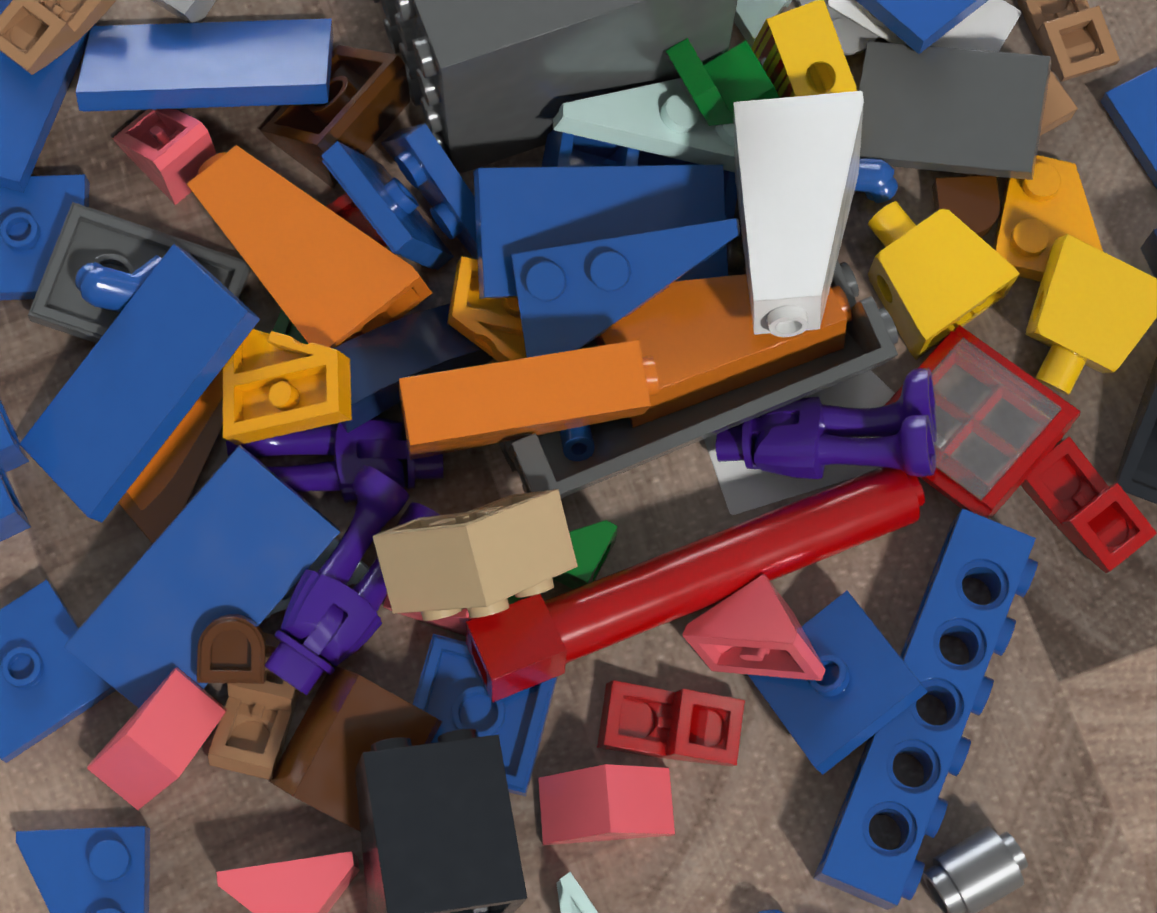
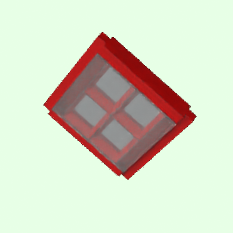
[866,325,1081,519]

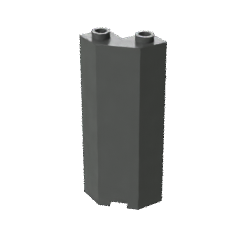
[499,259,898,498]

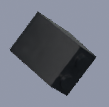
[355,729,527,913]

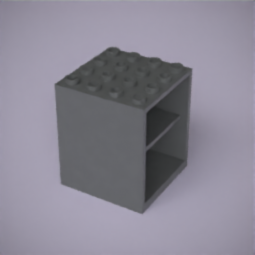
[373,0,737,174]

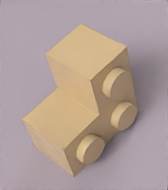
[373,489,578,621]

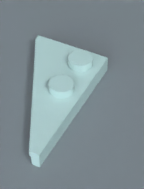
[553,78,735,172]

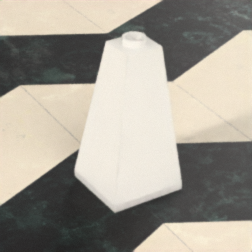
[733,91,864,337]

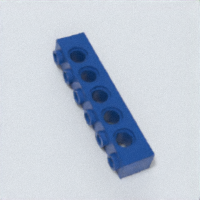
[813,508,1038,910]

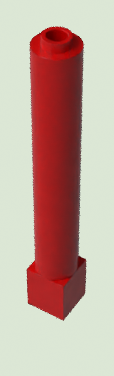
[466,467,925,703]

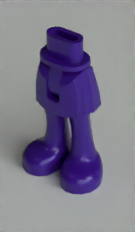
[716,368,937,479]
[226,416,443,503]
[265,465,440,696]

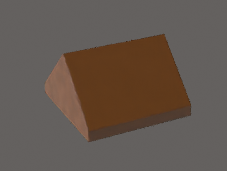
[261,45,411,189]
[268,665,442,832]

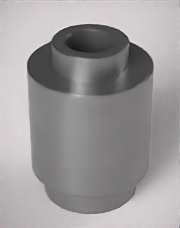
[922,826,1028,913]

